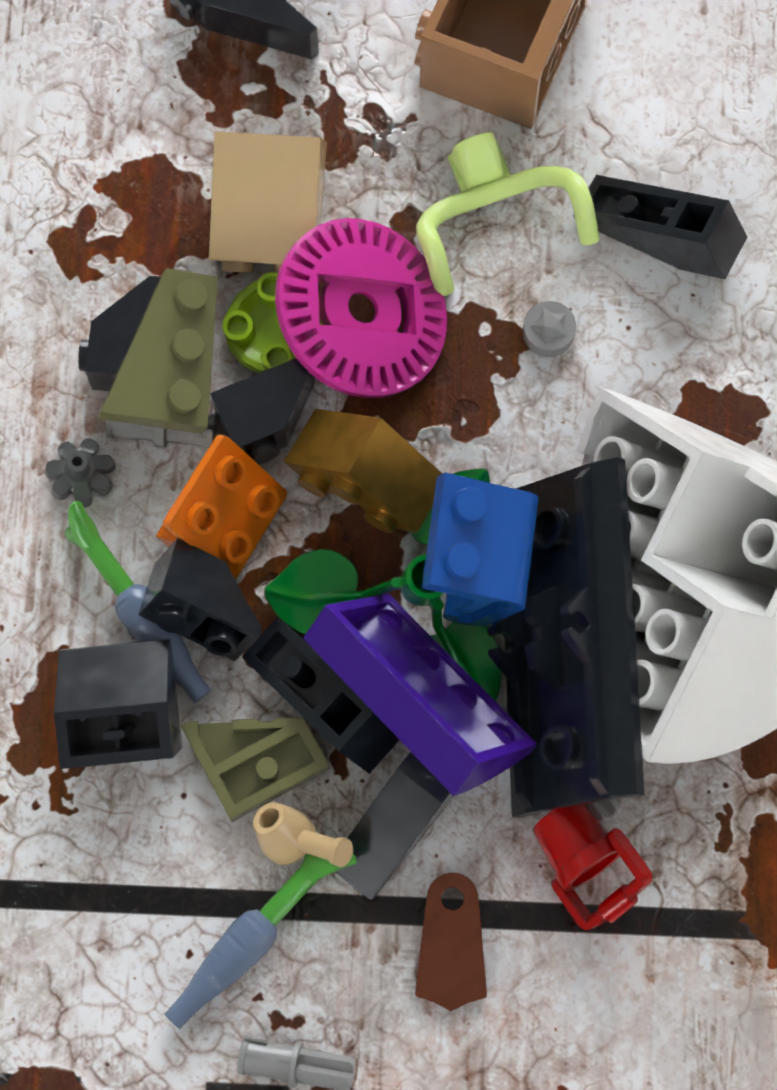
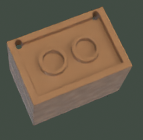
[414,0,588,129]

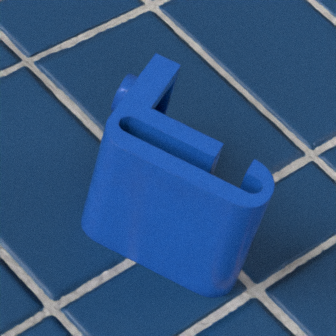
[422,472,539,626]

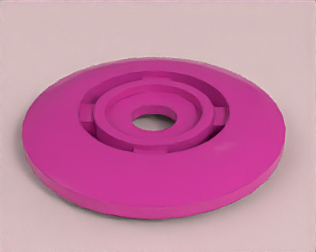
[275,218,447,398]

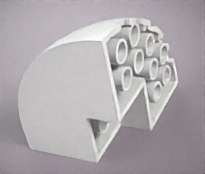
[576,387,777,764]

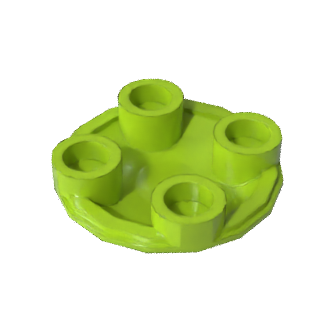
[222,272,323,374]

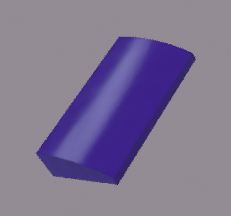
[303,594,537,796]

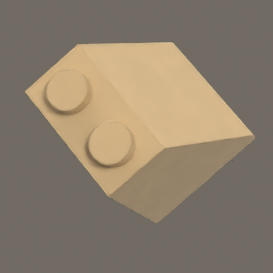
[209,131,327,273]

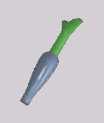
[65,501,211,704]
[164,831,357,1029]

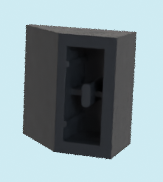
[54,638,183,769]

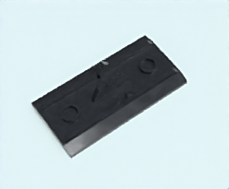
[487,457,645,818]

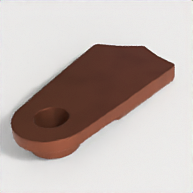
[415,873,487,1011]

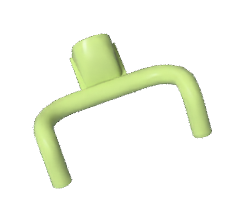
[416,132,600,296]

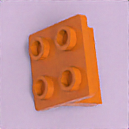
[156,434,287,579]

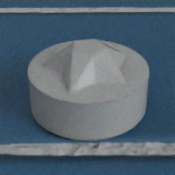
[523,301,576,357]

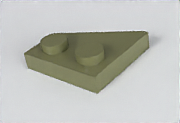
[180,717,330,822]

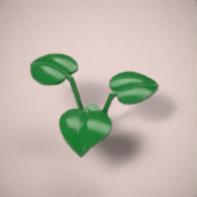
[264,468,501,702]

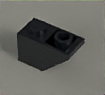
[138,538,262,662]

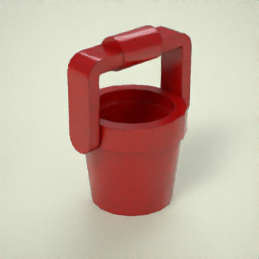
[532,804,652,930]

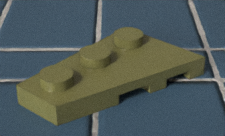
[96,268,218,434]

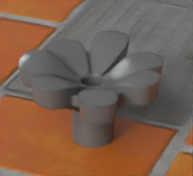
[45,438,116,508]

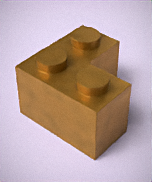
[283,408,443,533]

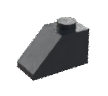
[78,276,160,391]
[210,358,315,464]

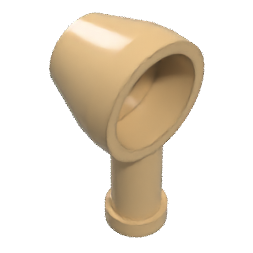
[253,802,353,867]

